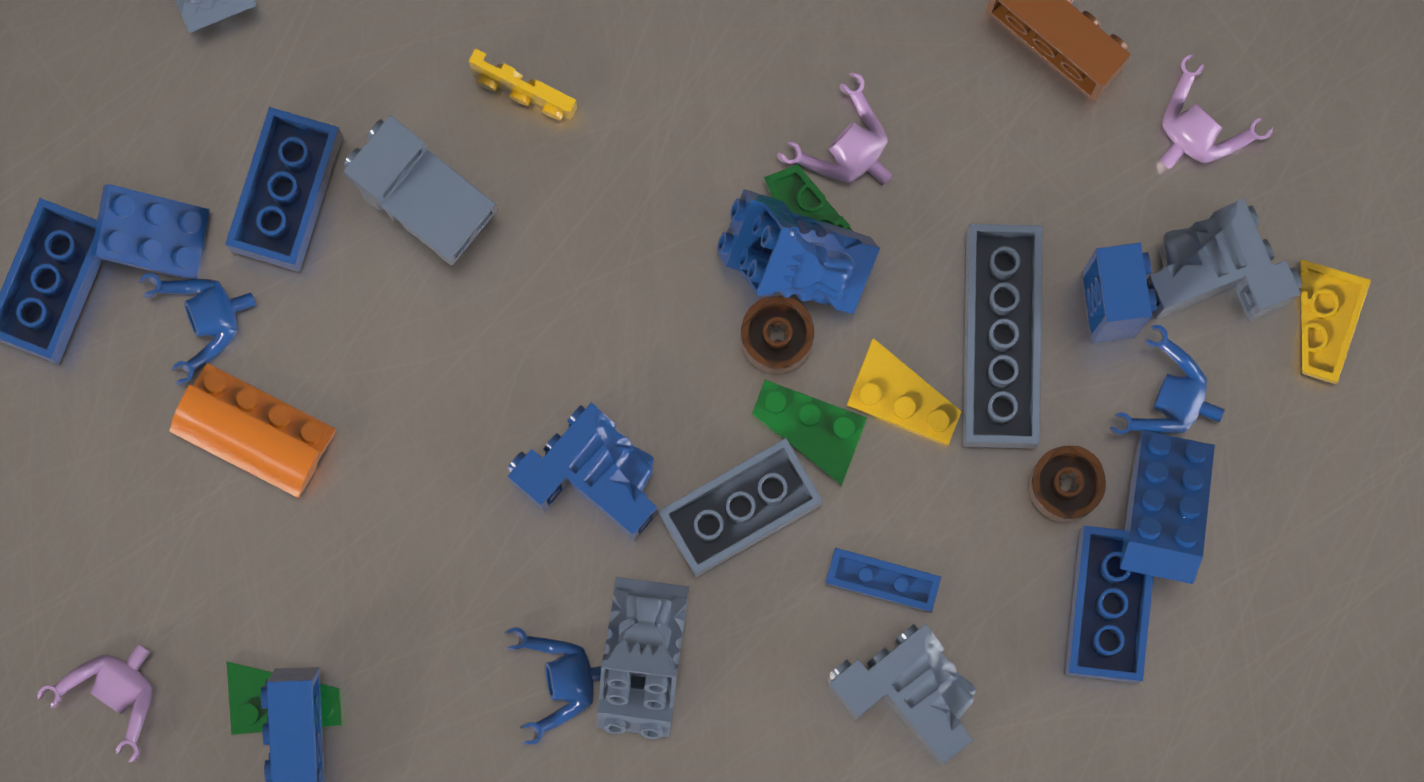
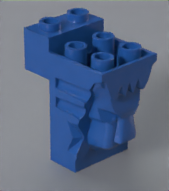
[717,189,880,314]
[507,402,658,541]

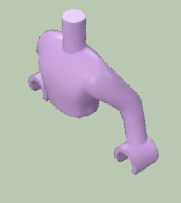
[1159,55,1273,169]
[777,73,892,185]
[37,644,152,763]

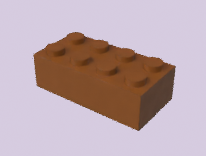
[986,0,1131,102]

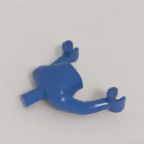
[139,273,255,386]
[1110,325,1225,436]
[504,627,601,745]

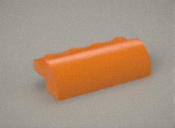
[170,363,336,498]

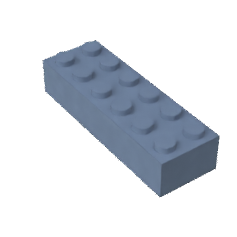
[963,224,1043,449]

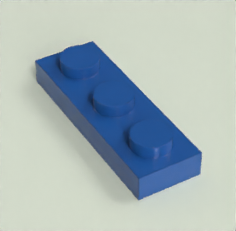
[825,548,941,613]

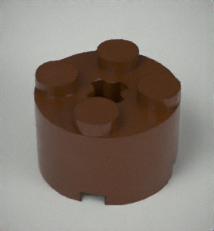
[741,296,814,375]
[1029,445,1106,523]

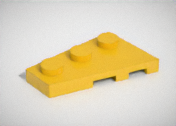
[469,48,577,121]
[1300,259,1371,385]
[846,338,962,447]

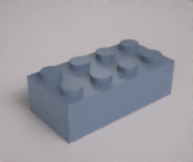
[658,438,823,578]

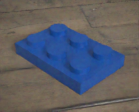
[90,184,209,280]

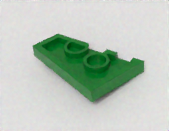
[764,164,853,231]
[752,380,867,487]
[226,661,343,735]

